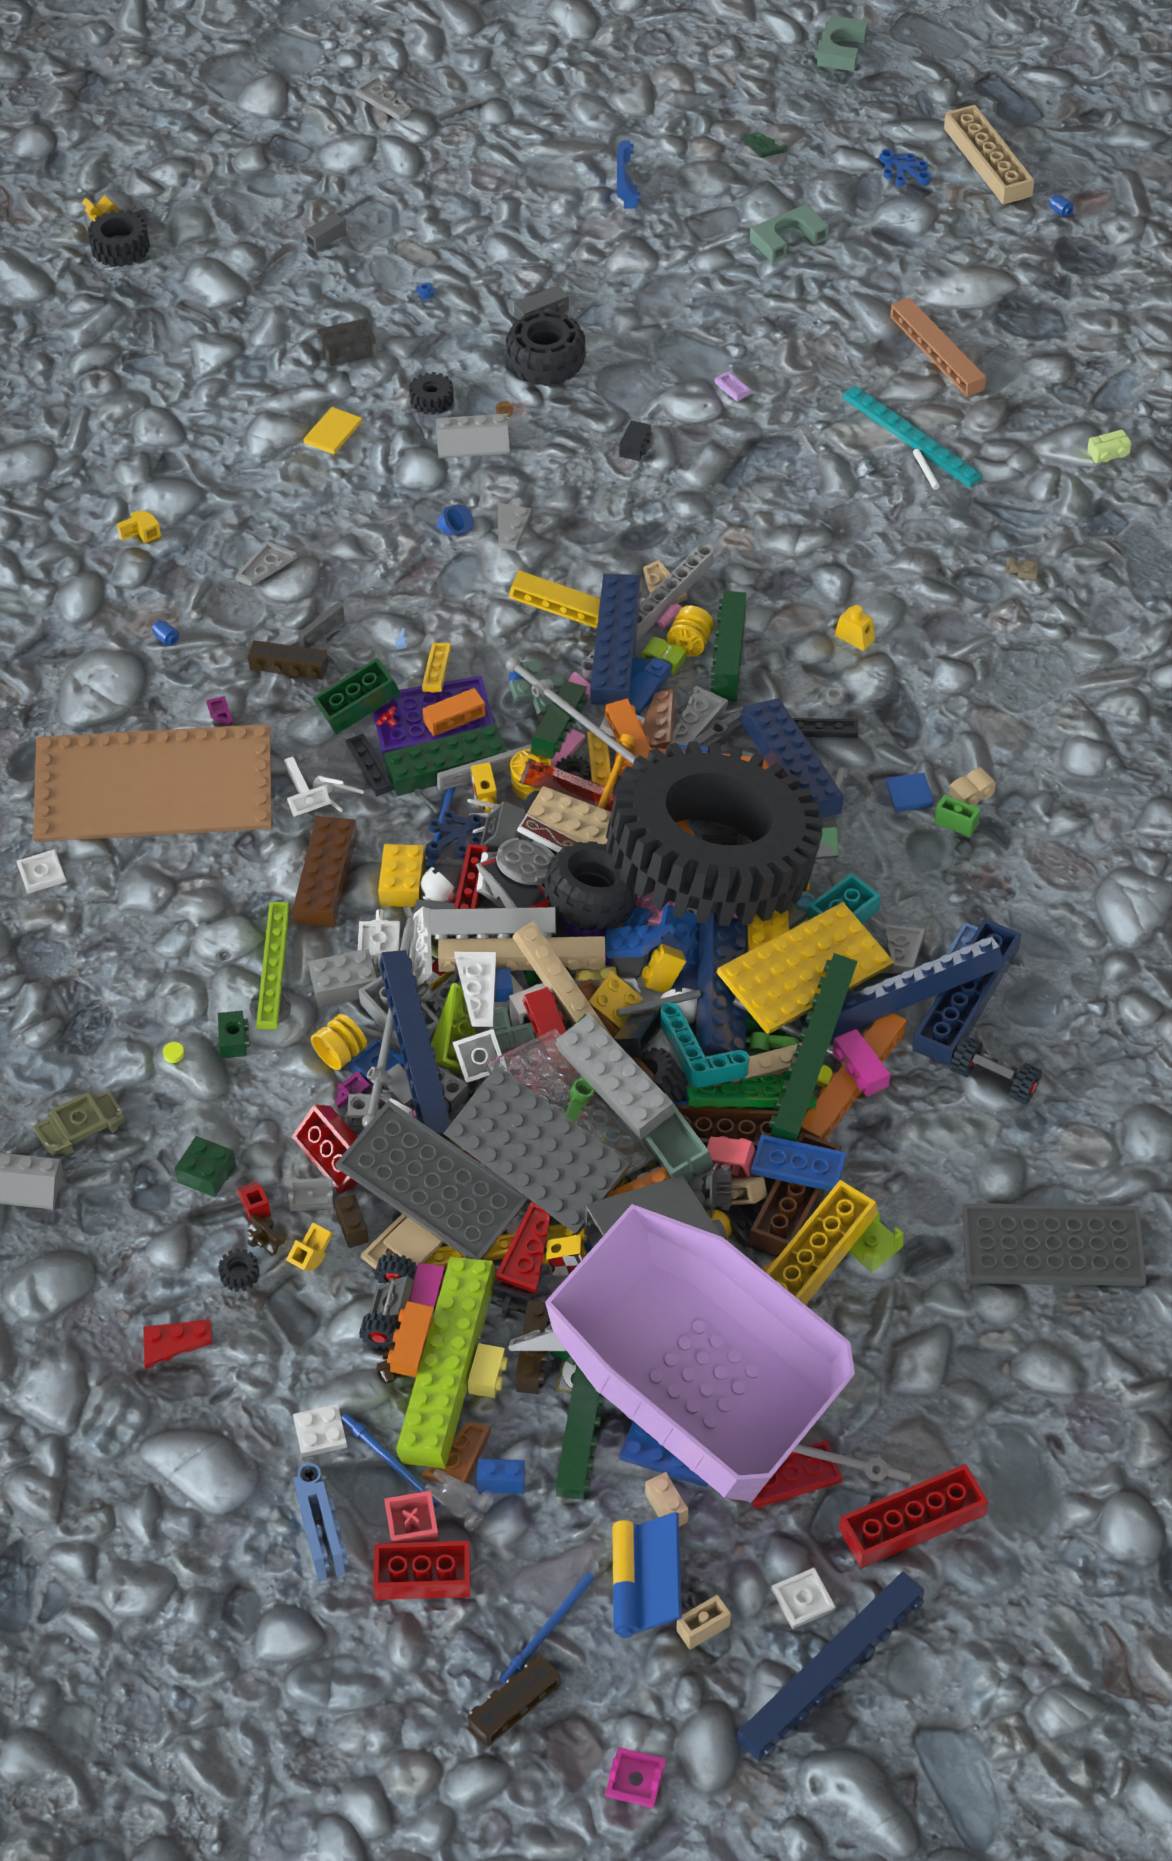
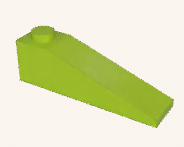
[430,983,476,1074]

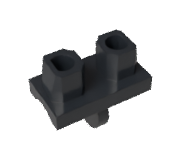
[491,1281,532,1315]

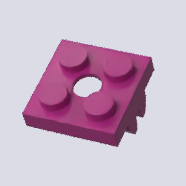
[605,1747,666,1809]

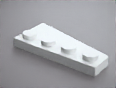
[409,907,432,988]
[454,952,496,1027]

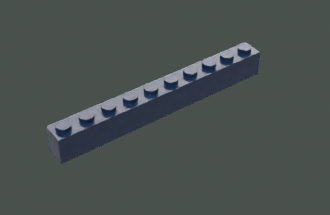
[799,936,1005,1038]
[379,950,453,1141]
[737,1571,924,1762]

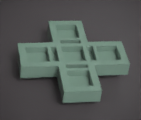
[508,660,564,715]
[489,1007,536,1072]

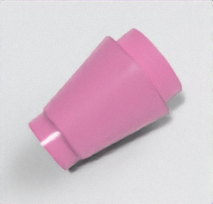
[657,603,682,629]

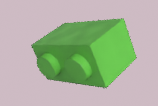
[934,795,981,838]

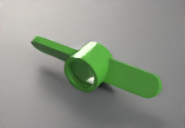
[745,1032,799,1054]
[565,1075,594,1123]

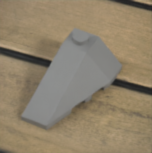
[508,1324,567,1351]

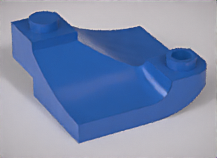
[617,140,640,209]
[630,657,671,715]
[647,905,699,973]

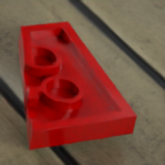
[143,1319,212,1370]

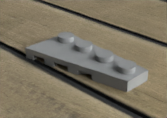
[354,75,411,121]

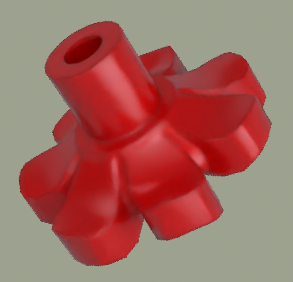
[376,706,397,727]

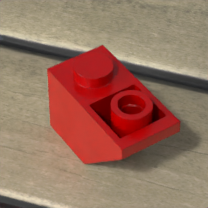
[236,1181,271,1223]

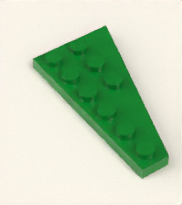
[686,1071,817,1109]

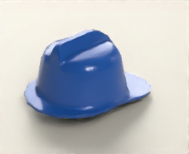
[436,504,474,535]

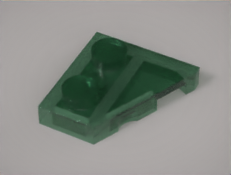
[743,132,788,158]

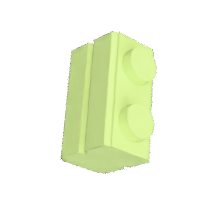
[1088,429,1131,463]

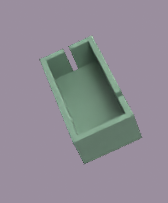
[642,1093,714,1182]

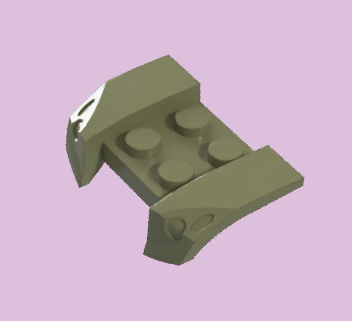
[33,1090,127,1156]

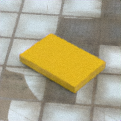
[304,407,362,454]

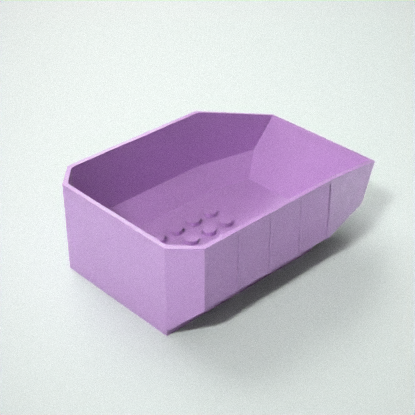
[545,1204,855,1503]

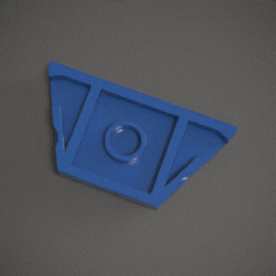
[605,924,676,959]

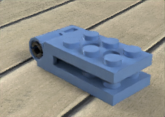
[293,1463,348,1582]

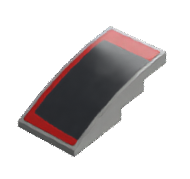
[476,856,552,908]

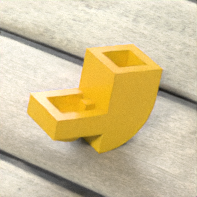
[82,195,120,221]
[117,511,161,543]
[286,1222,334,1271]

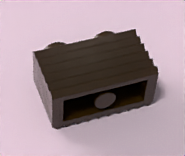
[334,1194,369,1248]

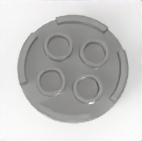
[496,838,555,885]

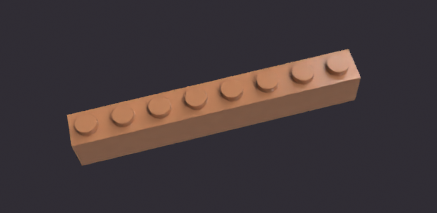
[891,297,986,397]

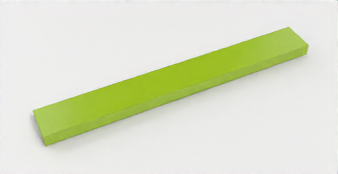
[256,902,290,1029]

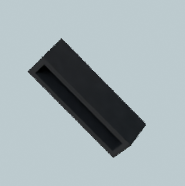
[613,1007,662,1058]

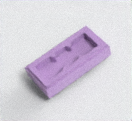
[715,371,751,401]

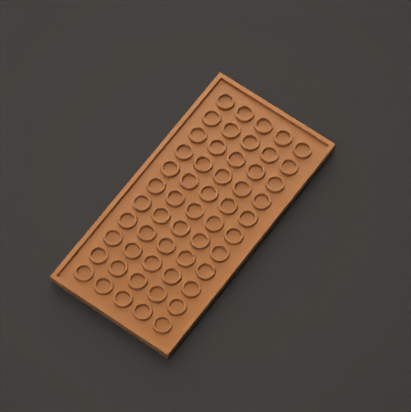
[33,724,272,842]

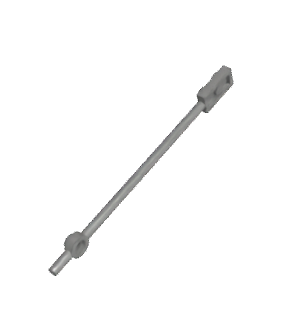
[792,1444,912,1483]

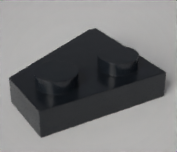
[721,1204,758,1248]

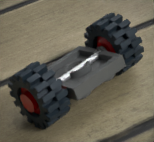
[950,1036,1042,1105]
[359,1253,417,1349]

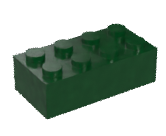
[313,657,401,735]

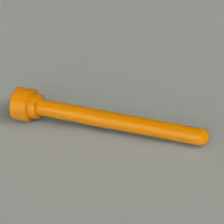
[597,734,637,810]

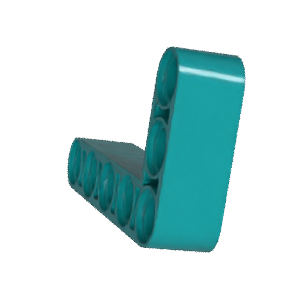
[660,1002,750,1088]

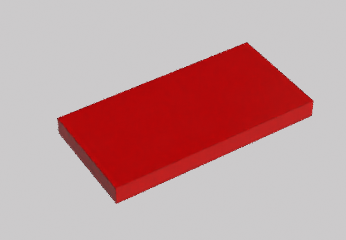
[752,1440,843,1508]

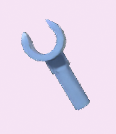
[395,628,407,650]

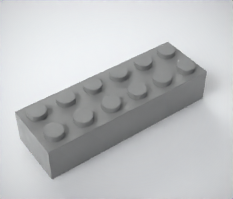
[430,907,556,941]
[556,1013,674,1140]

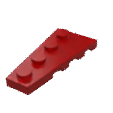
[495,1202,552,1294]

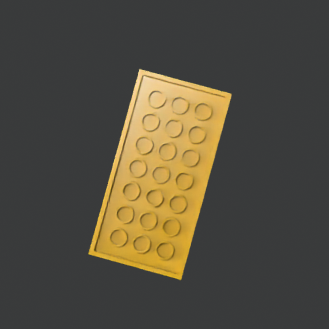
[716,902,894,1035]

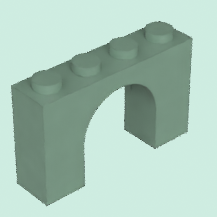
[815,15,868,71]
[750,204,829,263]

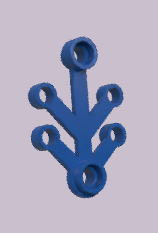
[879,149,931,186]

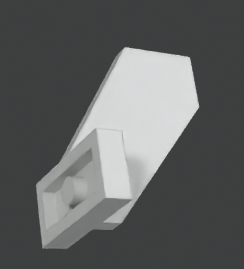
[284,757,331,817]

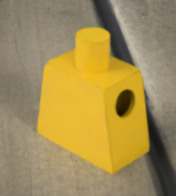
[835,605,875,651]

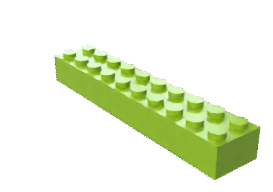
[396,1257,496,1469]

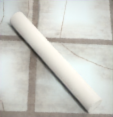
[913,449,940,490]

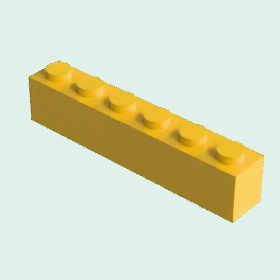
[509,570,600,628]

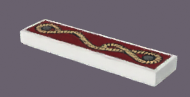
[517,814,578,852]

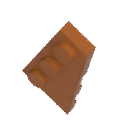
[422,1422,491,1489]

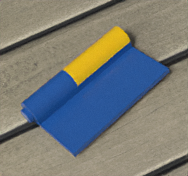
[612,1511,682,1638]

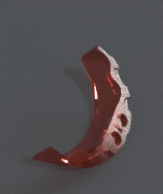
[519,759,616,812]

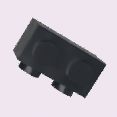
[619,420,653,461]

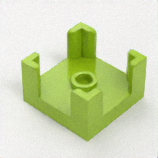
[848,1211,904,1273]

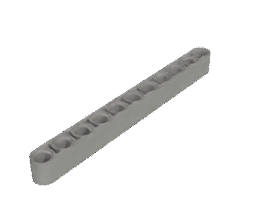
[581,543,714,684]

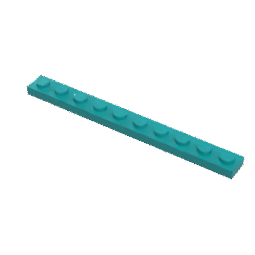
[843,385,983,488]

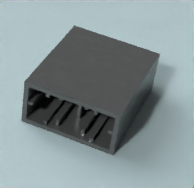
[584,1175,727,1248]

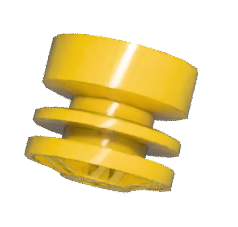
[667,606,715,657]
[510,749,552,800]
[311,1014,367,1070]

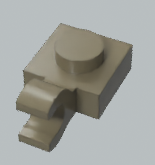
[1005,558,1039,580]

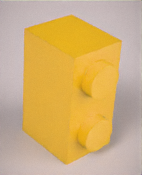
[641,943,686,994]

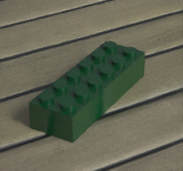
[711,591,746,701]
[384,724,507,796]

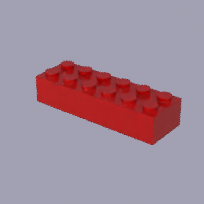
[839,1464,989,1569]

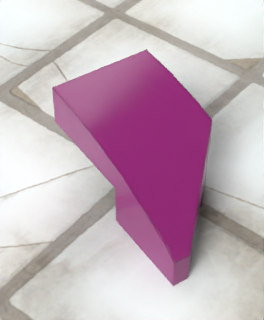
[206,696,233,725]
[335,1071,372,1108]

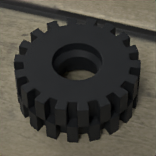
[409,372,454,415]

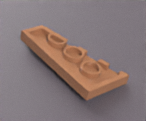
[643,689,675,749]

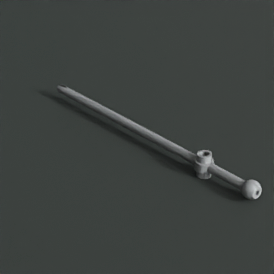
[506,657,637,764]
[362,918,414,1128]

